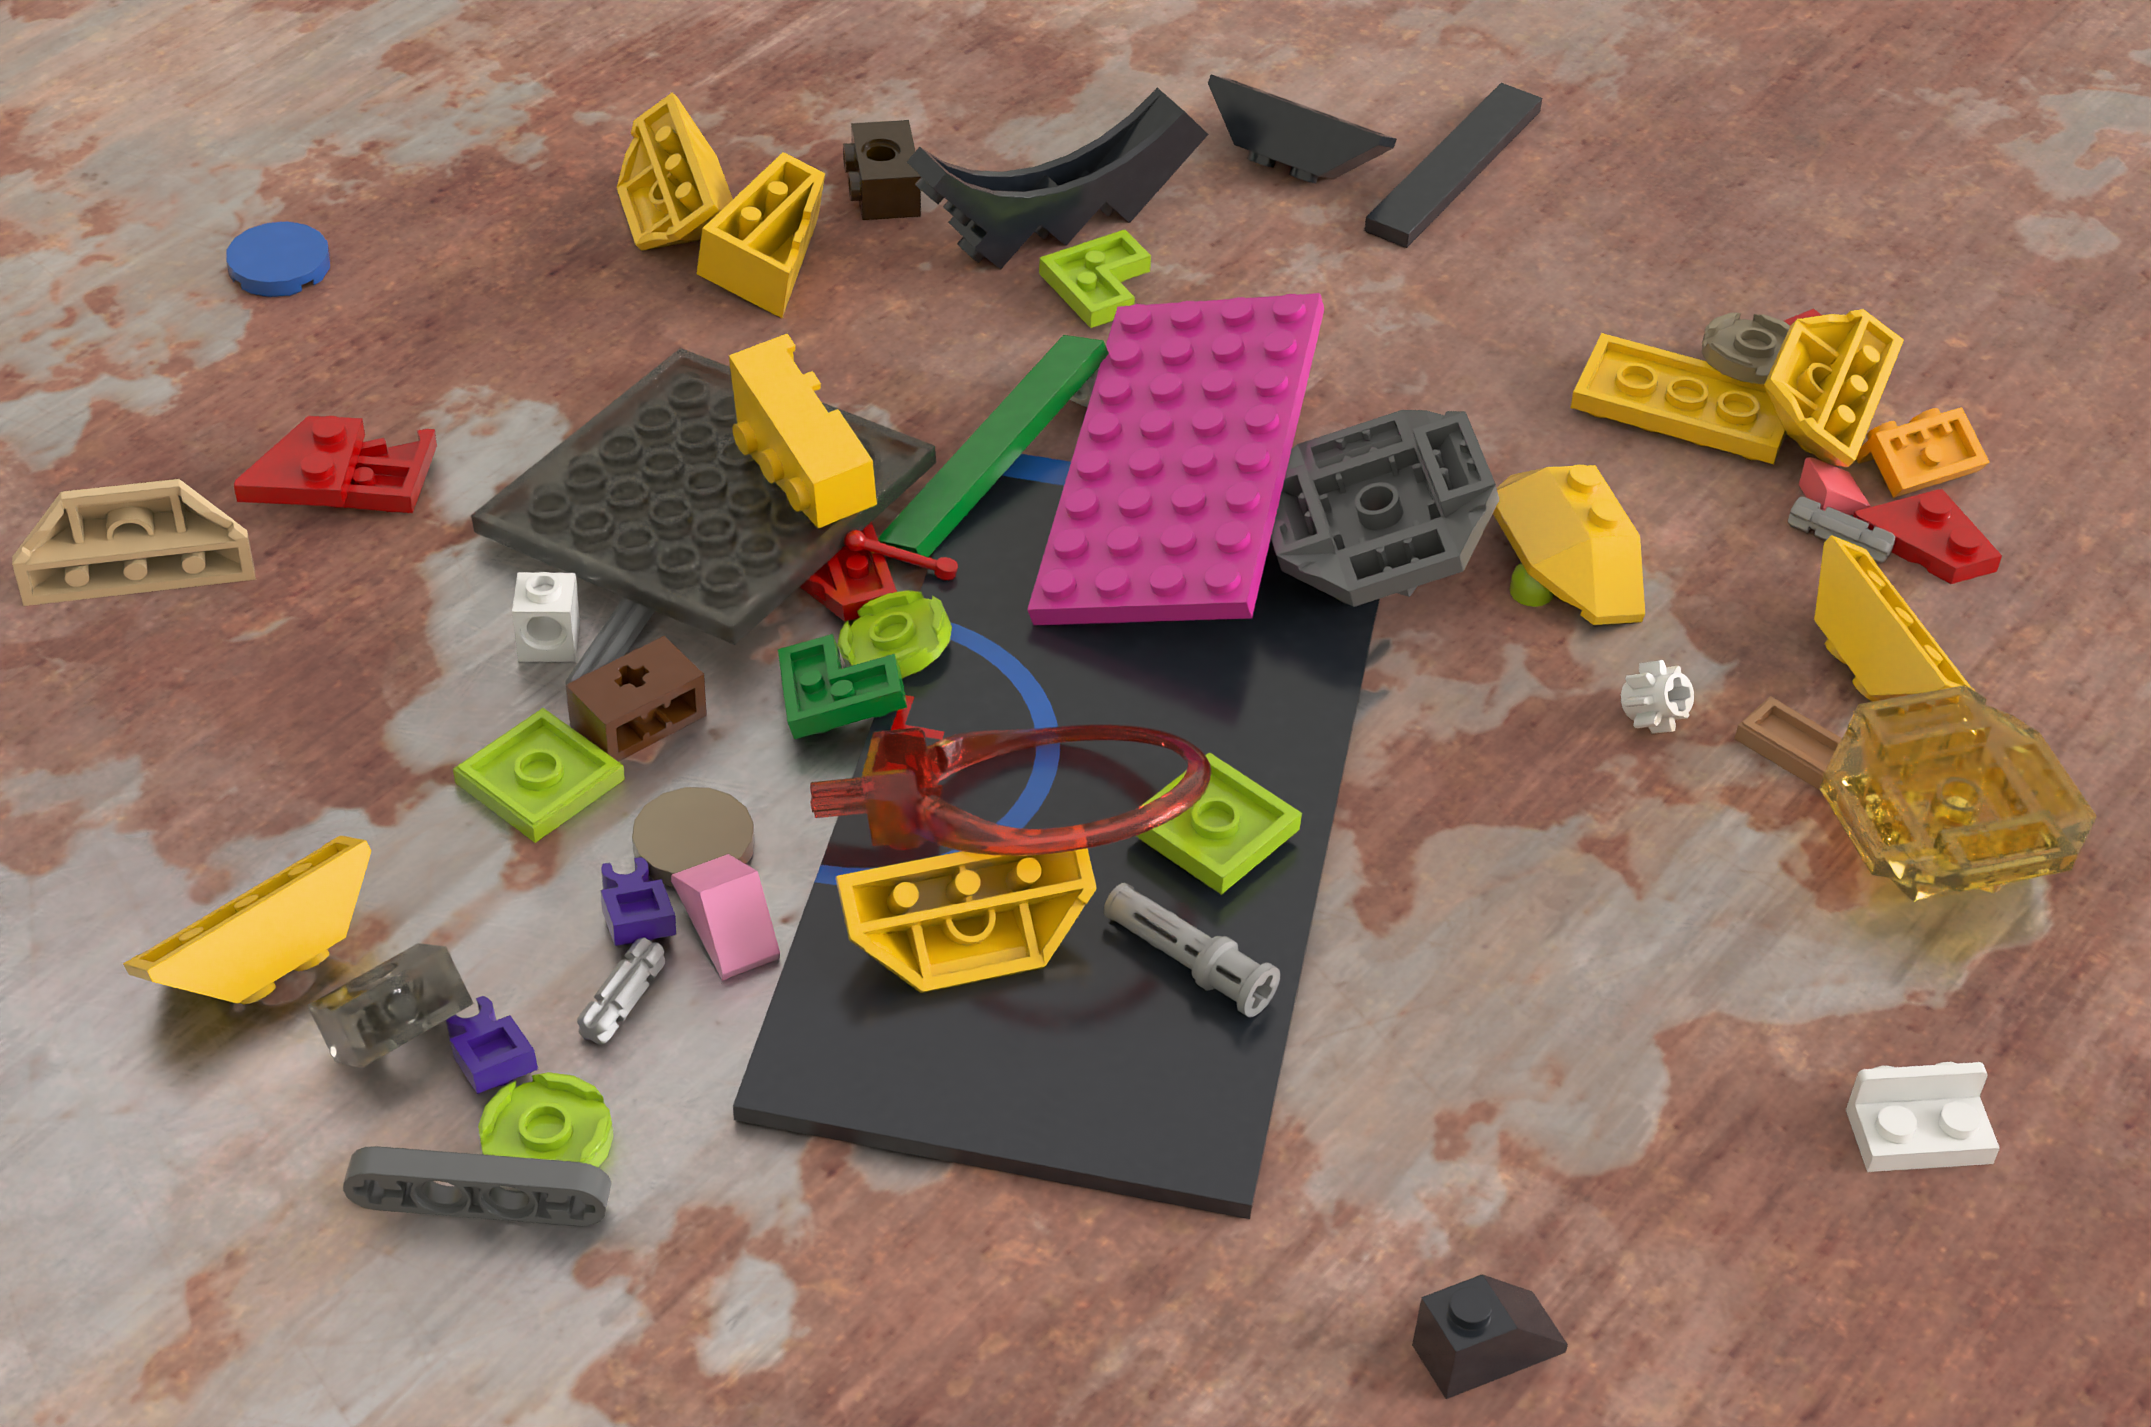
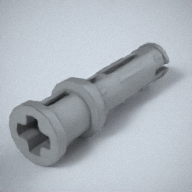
[1103,883,1280,1017]

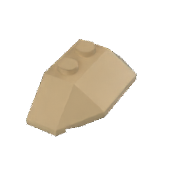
[12,479,256,606]

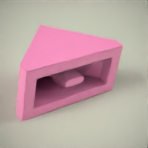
[671,854,780,981]

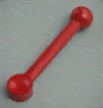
[844,530,958,580]

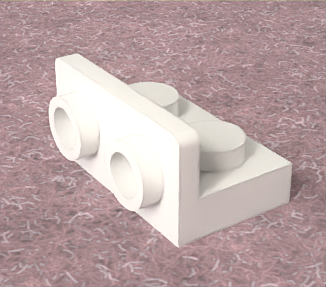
[1846,1062,1999,1172]

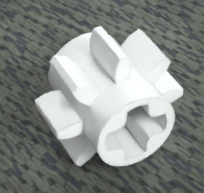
[1621,660,1694,734]

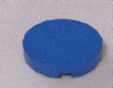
[226,221,330,297]

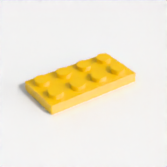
[1570,333,1786,464]

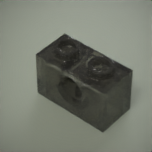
[307,943,474,1068]

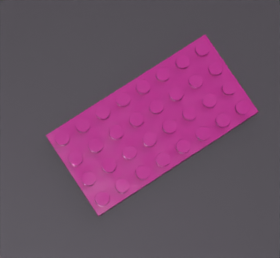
[1027,293,1324,625]

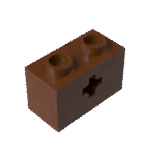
[566,636,707,762]

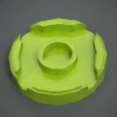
[837,590,952,678]
[478,1072,614,1167]

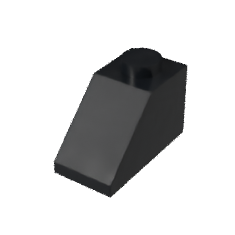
[1412,1274,1568,1399]

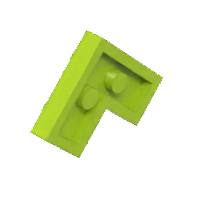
[1039,229,1151,328]

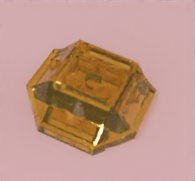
[1820,685,2097,902]

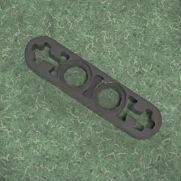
[343,1146,612,1226]

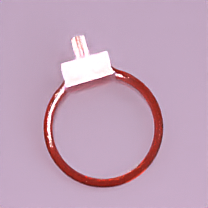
[810,724,1211,856]

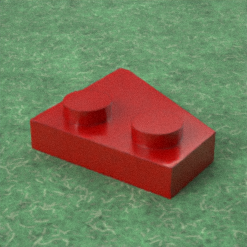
[234,416,365,507]
[331,428,437,513]
[767,519,897,621]

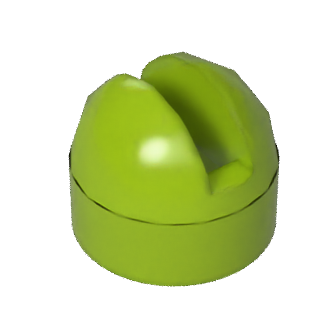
[1509,563,1554,607]

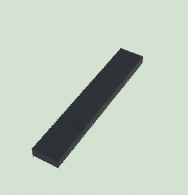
[1364,83,1543,248]

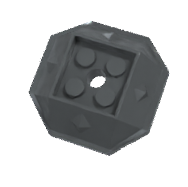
[1271,410,1499,607]

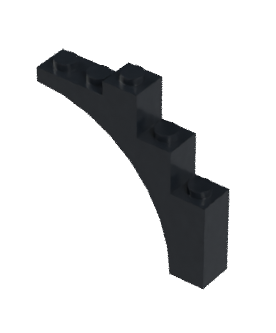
[907,87,1209,269]

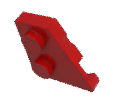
[1853,488,2002,584]

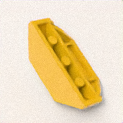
[617,92,733,251]
[1764,309,1904,467]
[1493,464,1645,625]
[1814,535,1980,708]
[836,828,1097,993]
[123,836,371,1004]

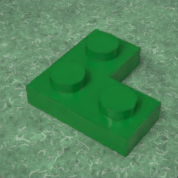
[778,634,907,739]

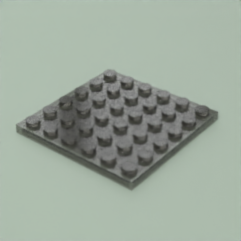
[471,348,936,645]

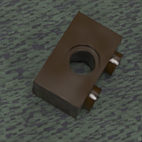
[843,120,921,220]

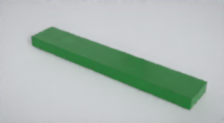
[878,335,1109,557]

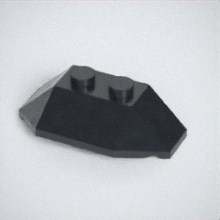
[1208,74,1397,184]

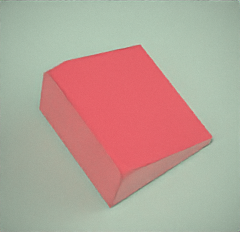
[1799,457,1871,515]

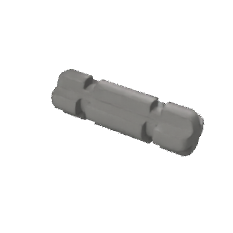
[1788,497,1895,563]
[577,938,665,1045]

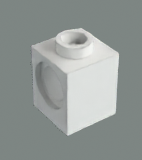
[512,572,580,662]

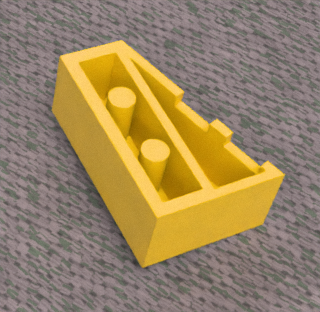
[697,152,825,318]
[729,334,877,528]

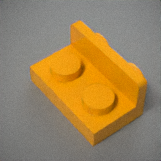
[1856,407,1990,498]

